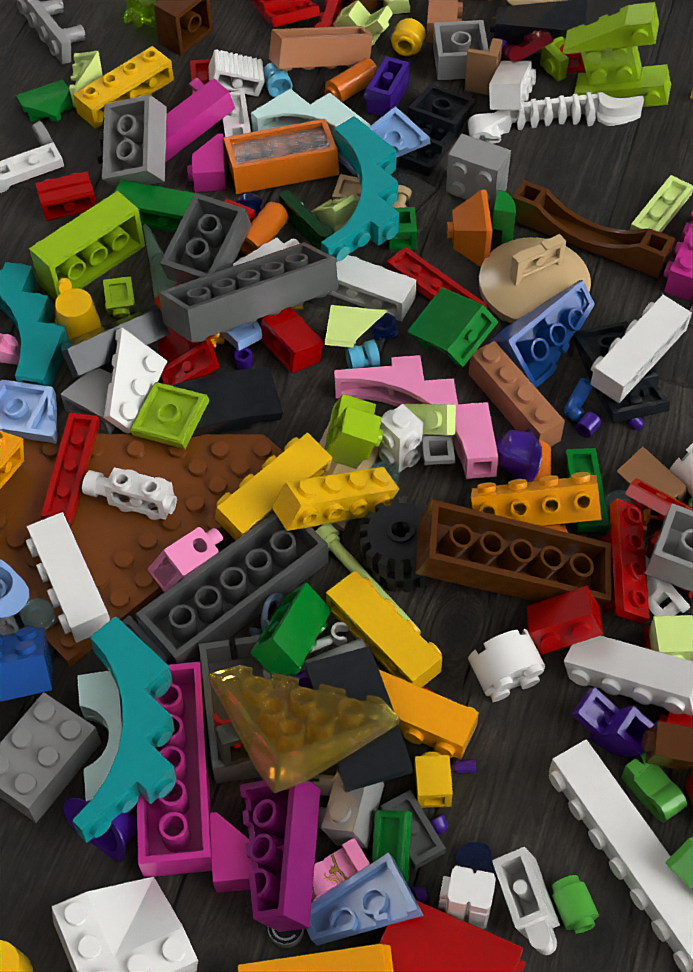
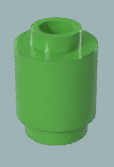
[552,875,599,934]

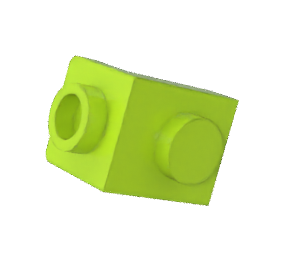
[540,36,569,81]
[103,276,136,318]

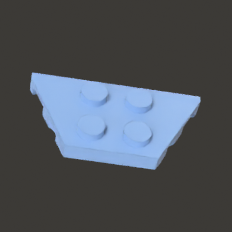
[0,380,58,444]

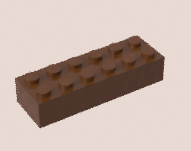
[415,500,611,610]

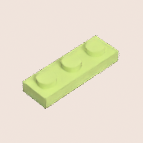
[630,175,693,233]

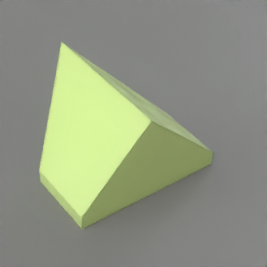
[69,51,103,107]
[310,194,359,233]
[325,305,388,348]

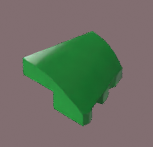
[492,190,516,245]

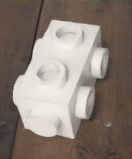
[379,404,423,473]

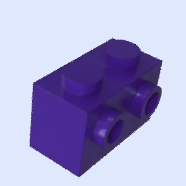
[364,56,409,117]

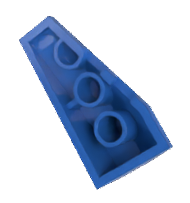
[487,280,595,388]

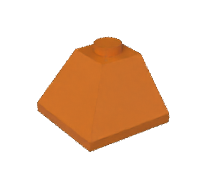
[446,190,492,267]

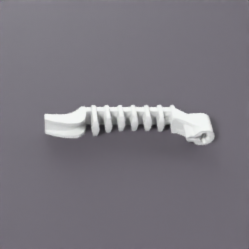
[468,92,644,144]

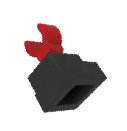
[213,708,258,768]

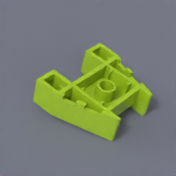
[563,2,671,107]

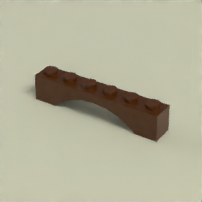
[512,180,675,279]

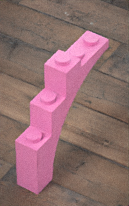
[334,355,498,479]

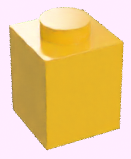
[414,752,453,808]

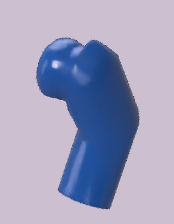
[563,378,593,422]

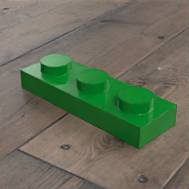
[565,448,609,533]

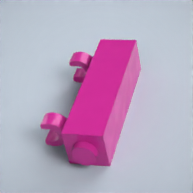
[165,77,235,163]

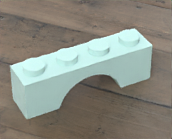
[77,671,123,803]

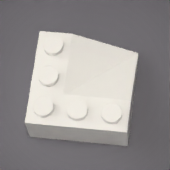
[52,877,198,972]

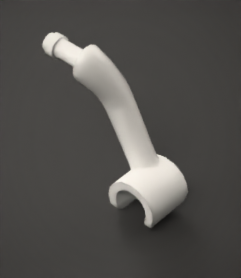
[310,622,349,653]

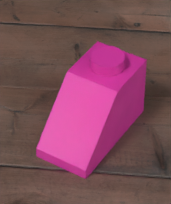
[187,134,226,192]
[210,812,253,893]

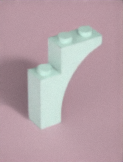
[251,89,371,139]

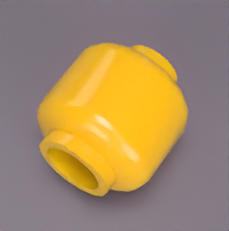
[391,18,426,56]

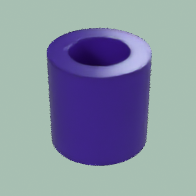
[234,347,253,370]
[575,412,601,438]

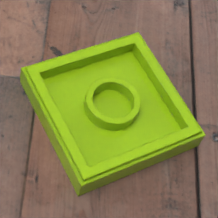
[130,382,210,449]

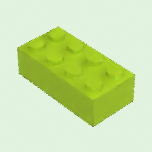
[29,191,145,300]

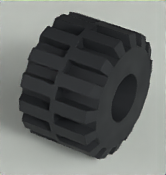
[360,498,434,592]

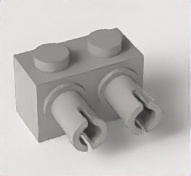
[307,770,384,849]

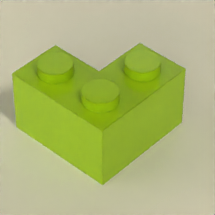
[324,393,383,469]

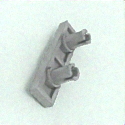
[17,0,85,64]

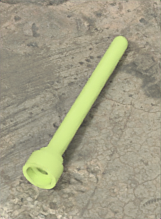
[315,523,421,634]

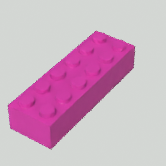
[137,662,212,878]

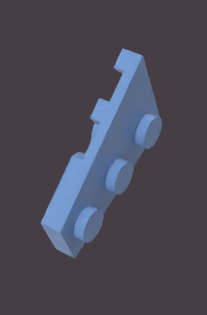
[306,853,423,946]

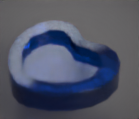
[456,842,493,873]

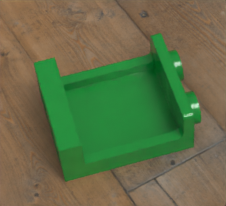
[407,287,498,367]

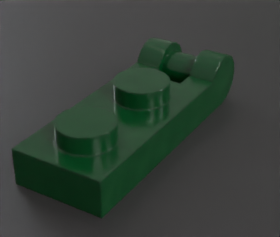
[279,190,334,250]

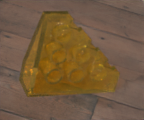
[209,665,400,793]

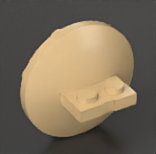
[479,234,591,323]

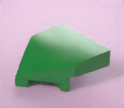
[15,80,73,122]

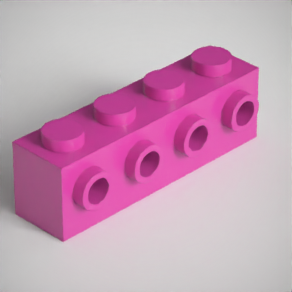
[663,210,693,301]

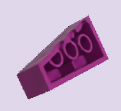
[240,773,321,932]

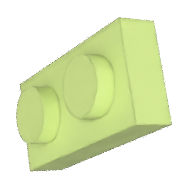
[404,404,456,435]

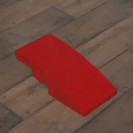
[252,0,320,27]

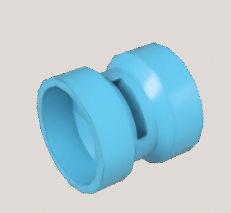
[263,62,293,97]
[345,339,380,369]

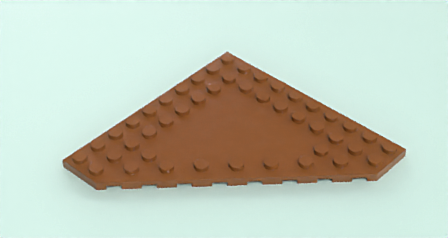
[0,434,283,667]

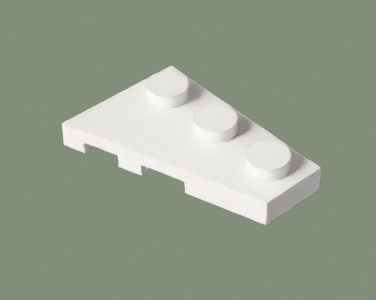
[104,327,167,434]

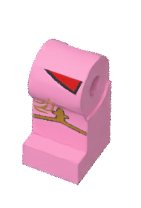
[312,838,370,901]

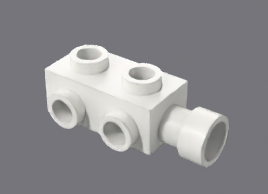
[82,467,177,520]

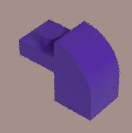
[571,687,654,757]

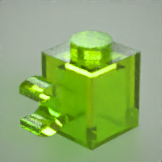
[124,0,158,29]

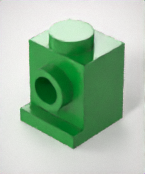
[389,207,417,251]

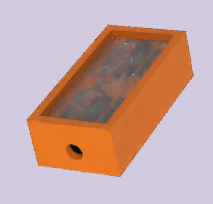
[223,119,339,194]

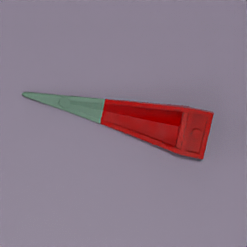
[143,224,220,386]

